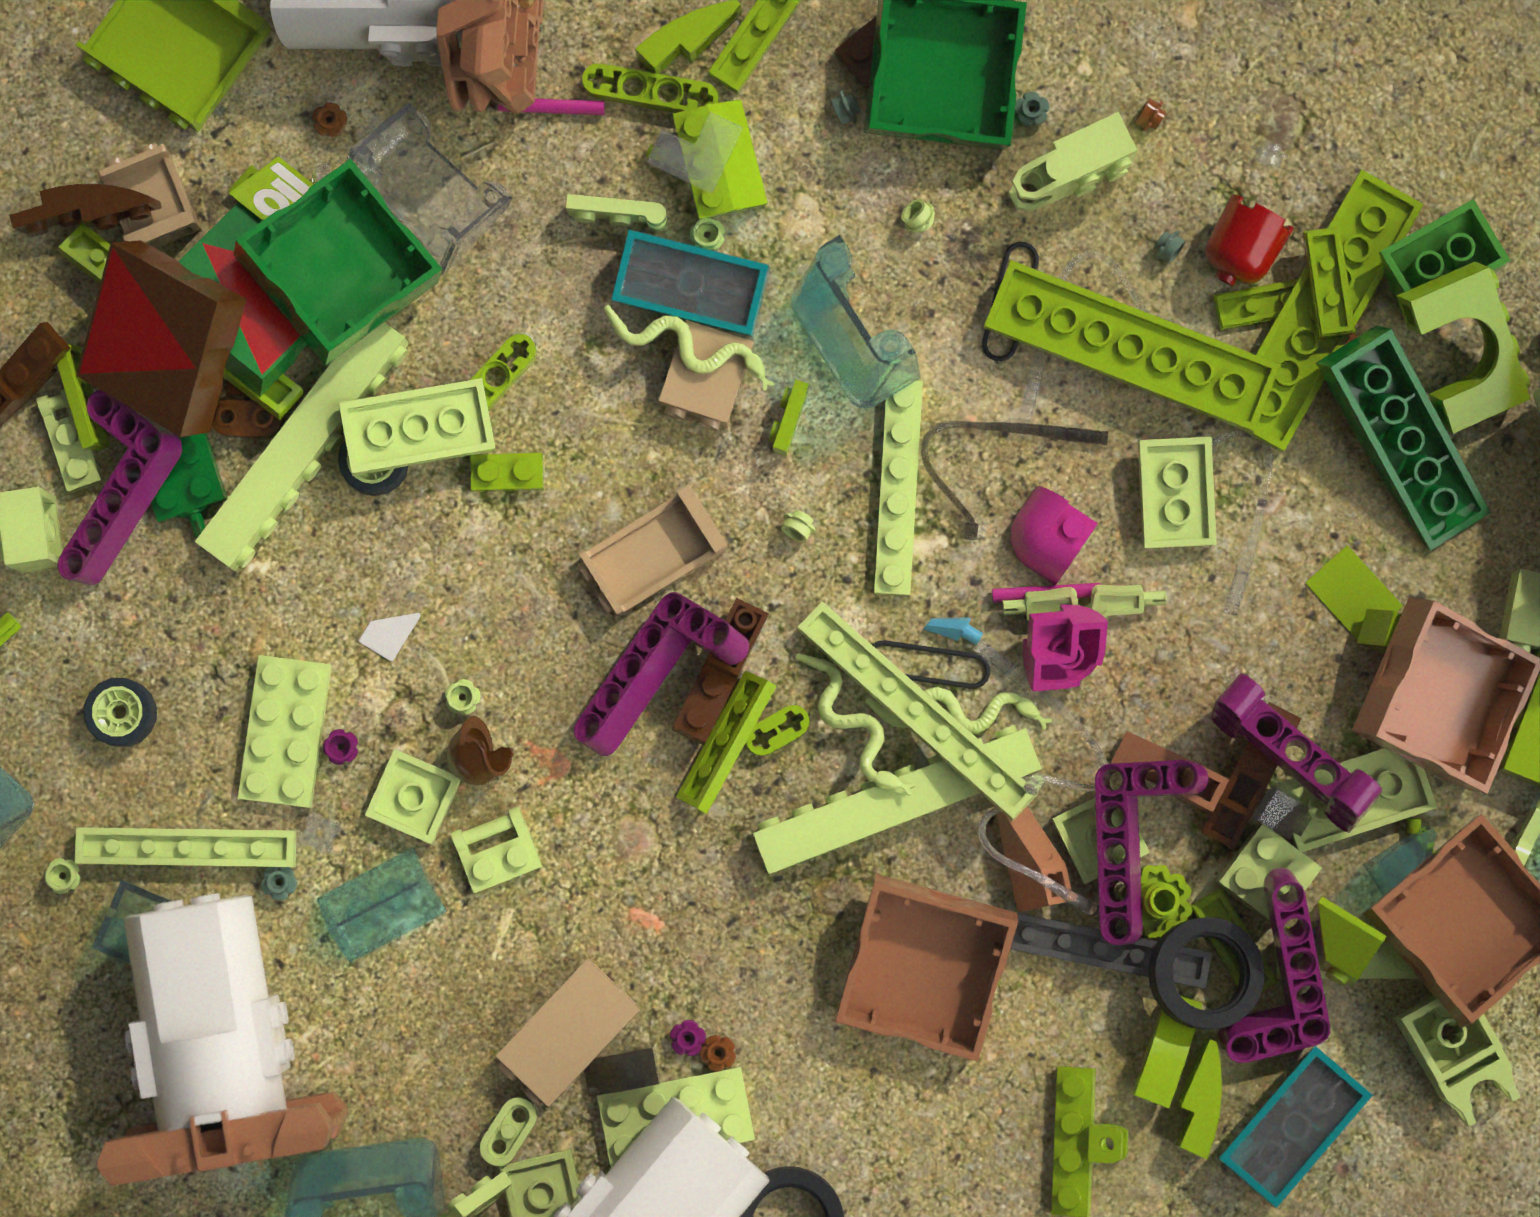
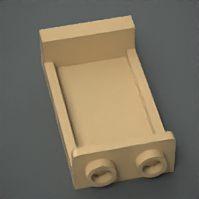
[577,484,728,618]
[496,959,642,1107]

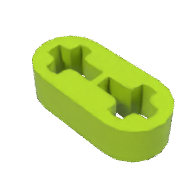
[746,705,810,756]

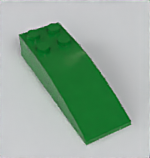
[1316,325,1491,551]

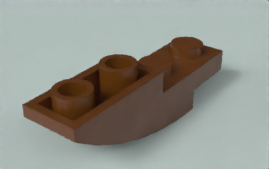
[10,184,162,237]
[0,322,71,426]
[672,598,769,746]
[1201,702,1302,849]

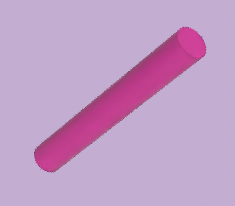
[497,98,605,115]
[992,583,1101,603]

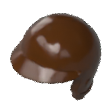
[447,716,514,786]

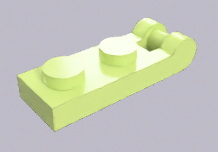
[566,194,668,231]
[36,389,104,494]

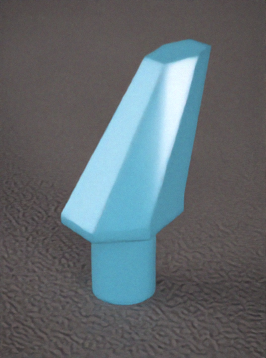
[923,617,984,645]

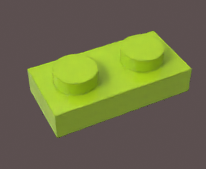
[768,379,809,457]
[470,453,544,492]

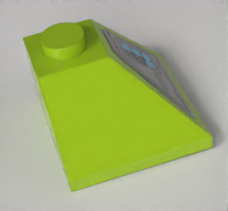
[1309,896,1386,987]

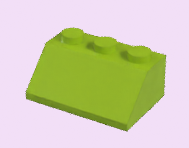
[672,99,768,220]

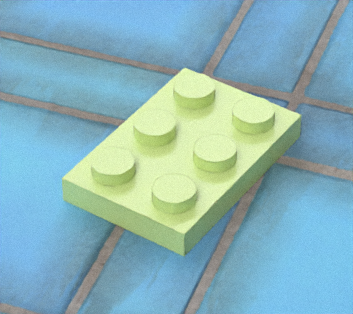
[1137,437,1217,549]

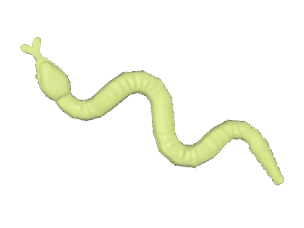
[604,305,774,391]
[795,653,915,796]
[865,686,1052,735]

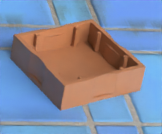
[1352,597,1540,794]
[1363,814,1540,1027]
[836,874,1018,1062]

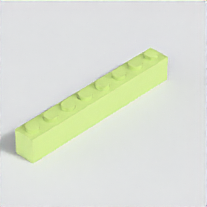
[195,323,409,571]
[753,725,1042,875]

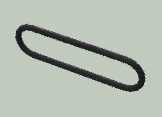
[982,242,1039,361]
[872,640,990,689]

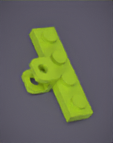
[1051,1066,1128,1217]

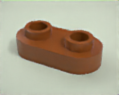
[212,400,284,438]

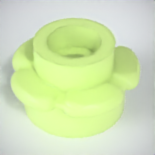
[901,199,935,233]
[690,218,725,250]
[781,510,816,543]
[445,679,481,715]
[44,858,81,894]

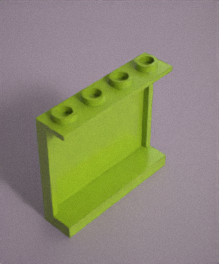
[75,0,272,132]

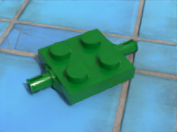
[151,433,228,538]

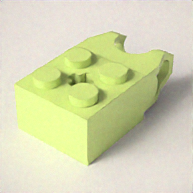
[1008,112,1137,211]
[1393,995,1520,1127]

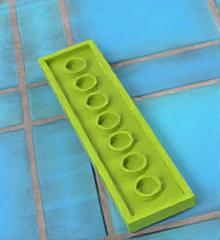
[1237,169,1424,453]
[984,260,1281,433]

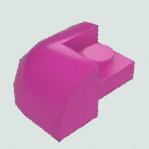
[1011,486,1098,585]
[1023,604,1108,691]

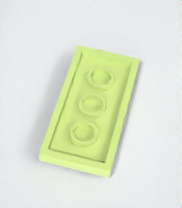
[339,378,495,476]
[238,655,332,808]
[1274,748,1437,852]
[597,1067,755,1168]

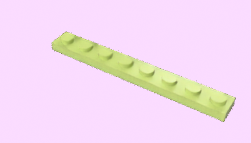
[798,601,1038,821]

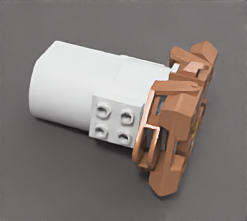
[270,0,544,114]

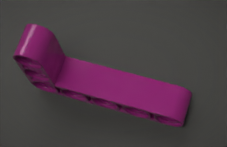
[57,390,182,585]
[574,592,749,756]
[1095,760,1208,945]
[1218,868,1330,1063]

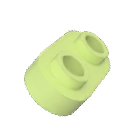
[480,1097,538,1166]

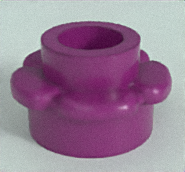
[323,729,358,765]
[670,1020,706,1056]

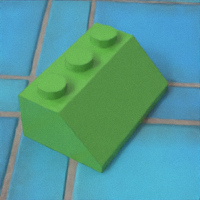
[1379,199,1511,306]

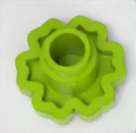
[1118,865,1192,939]

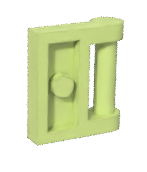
[451,806,543,894]

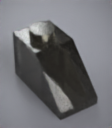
[1252,784,1312,839]
[584,1046,661,1096]

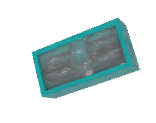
[611,230,771,337]
[1218,1046,1373,1208]

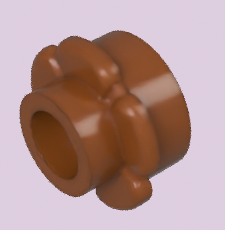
[1135,98,1166,132]
[312,102,347,137]
[700,1035,736,1071]

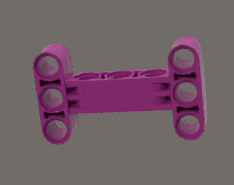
[1211,673,1382,833]

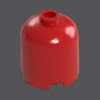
[1205,194,1294,286]

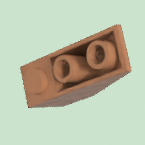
[1110,731,1229,814]
[994,805,1074,912]

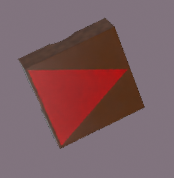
[76,240,247,437]

